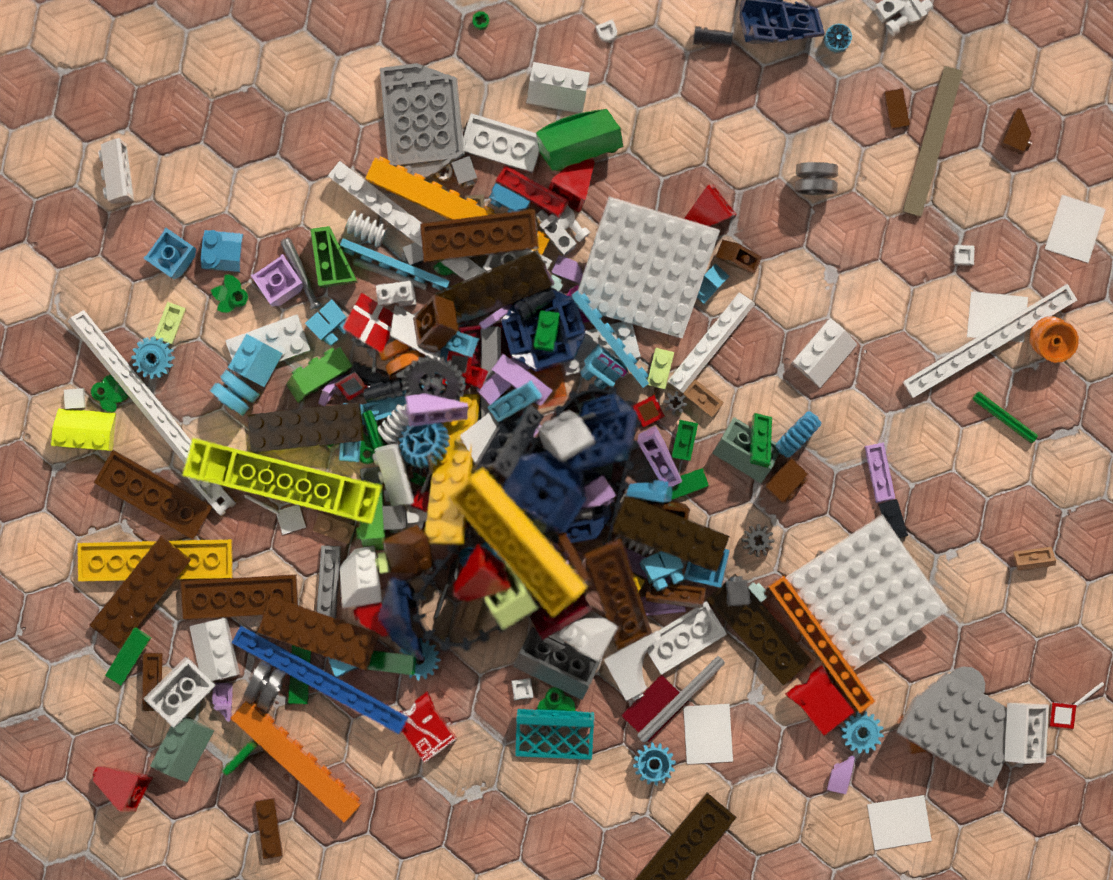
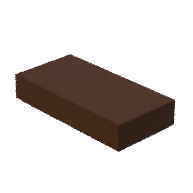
[884,88,910,130]

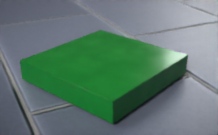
[221,739,258,775]

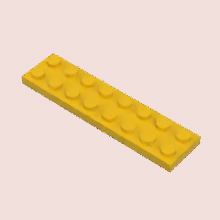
[425,394,480,544]
[77,539,233,581]

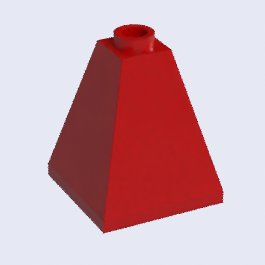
[549,158,595,213]
[684,184,737,227]
[453,543,510,602]
[92,766,153,812]

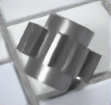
[663,391,687,415]

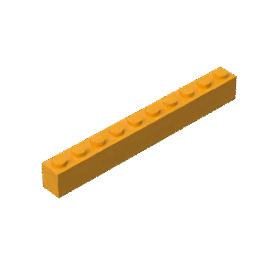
[365,156,549,255]

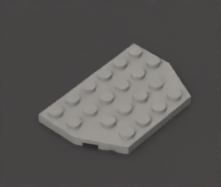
[380,63,464,178]
[896,673,1007,787]

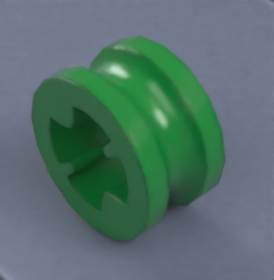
[472,11,489,30]
[409,472,426,487]

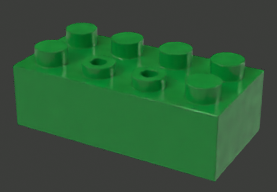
[536,109,624,171]

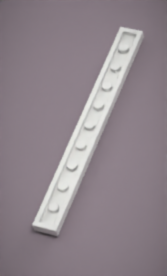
[328,161,486,280]
[903,284,1077,398]
[68,310,191,464]

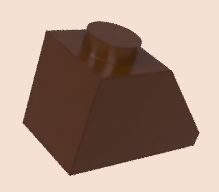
[1000,108,1032,155]
[716,239,762,274]

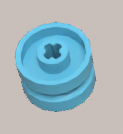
[210,369,260,416]

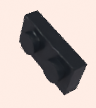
[878,499,908,538]

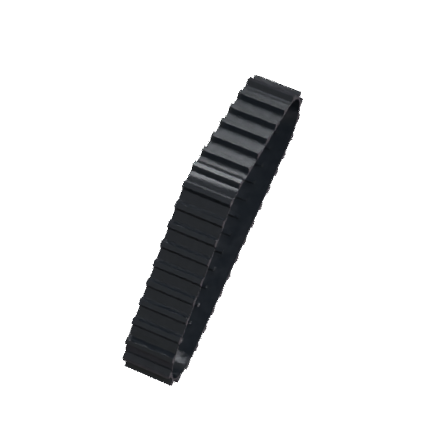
[412,384,641,651]

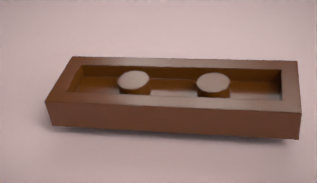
[558,532,593,588]
[646,582,706,608]
[141,653,163,711]
[255,798,283,859]

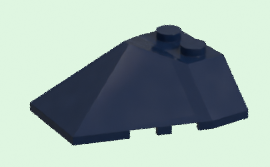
[739,0,825,44]
[378,579,424,661]

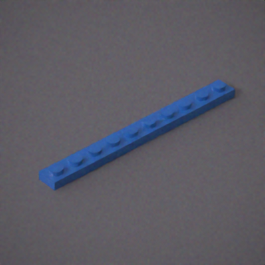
[231,626,409,734]

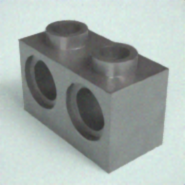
[726,576,749,605]

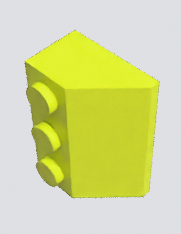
[51,408,116,451]

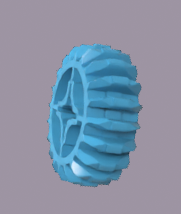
[775,411,821,458]
[398,423,450,469]

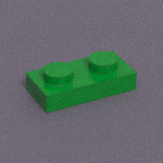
[534,311,560,352]
[672,420,698,461]

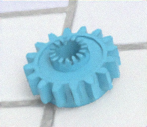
[131,336,175,379]
[400,638,441,680]
[841,711,884,754]
[633,742,676,785]

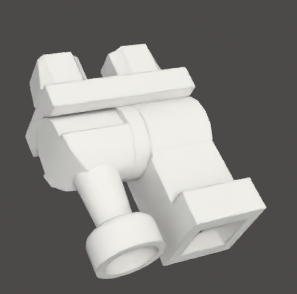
[873,0,933,36]
[536,206,591,257]
[376,281,417,307]

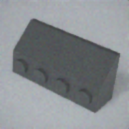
[513,627,601,700]

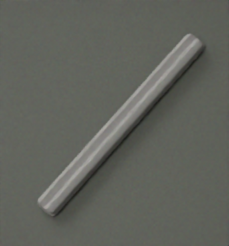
[637,656,725,742]

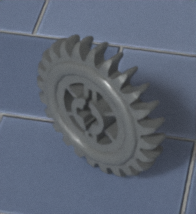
[401,356,465,402]

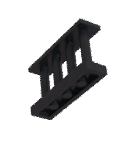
[471,405,544,479]

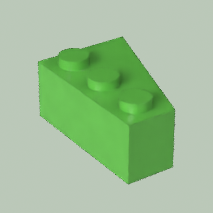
[310,226,358,288]
[286,347,352,403]
[357,483,386,551]

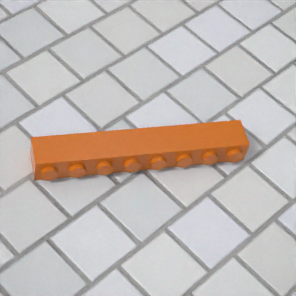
[767,575,876,713]
[231,701,362,823]

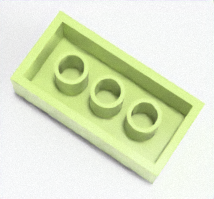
[484,562,536,629]

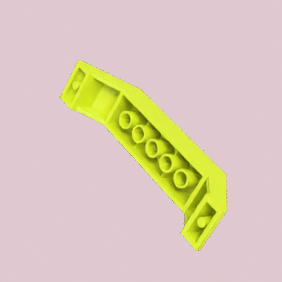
[183,438,382,524]

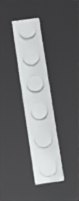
[668,292,755,393]

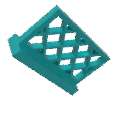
[515,709,594,760]

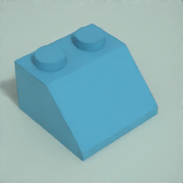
[228,334,283,387]

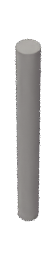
[353,258,428,290]

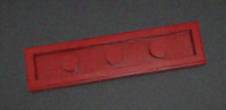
[495,165,570,218]

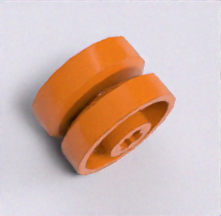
[1030,316,1079,363]
[378,339,426,376]

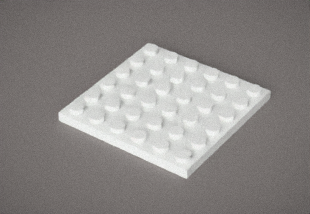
[577,197,720,339]
[786,515,948,671]

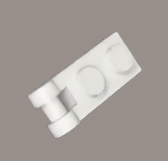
[188,477,236,516]

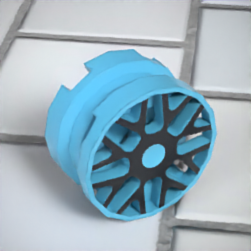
[824,24,852,53]

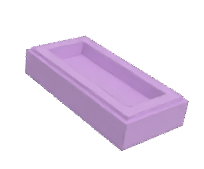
[480,304,512,329]

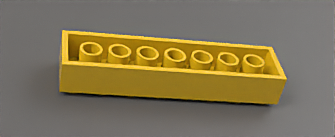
[450,468,586,616]

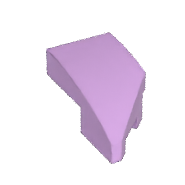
[552,255,583,285]
[318,374,348,406]
[212,683,233,722]
[827,756,855,794]

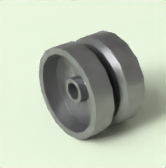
[795,162,838,195]
[242,661,286,711]

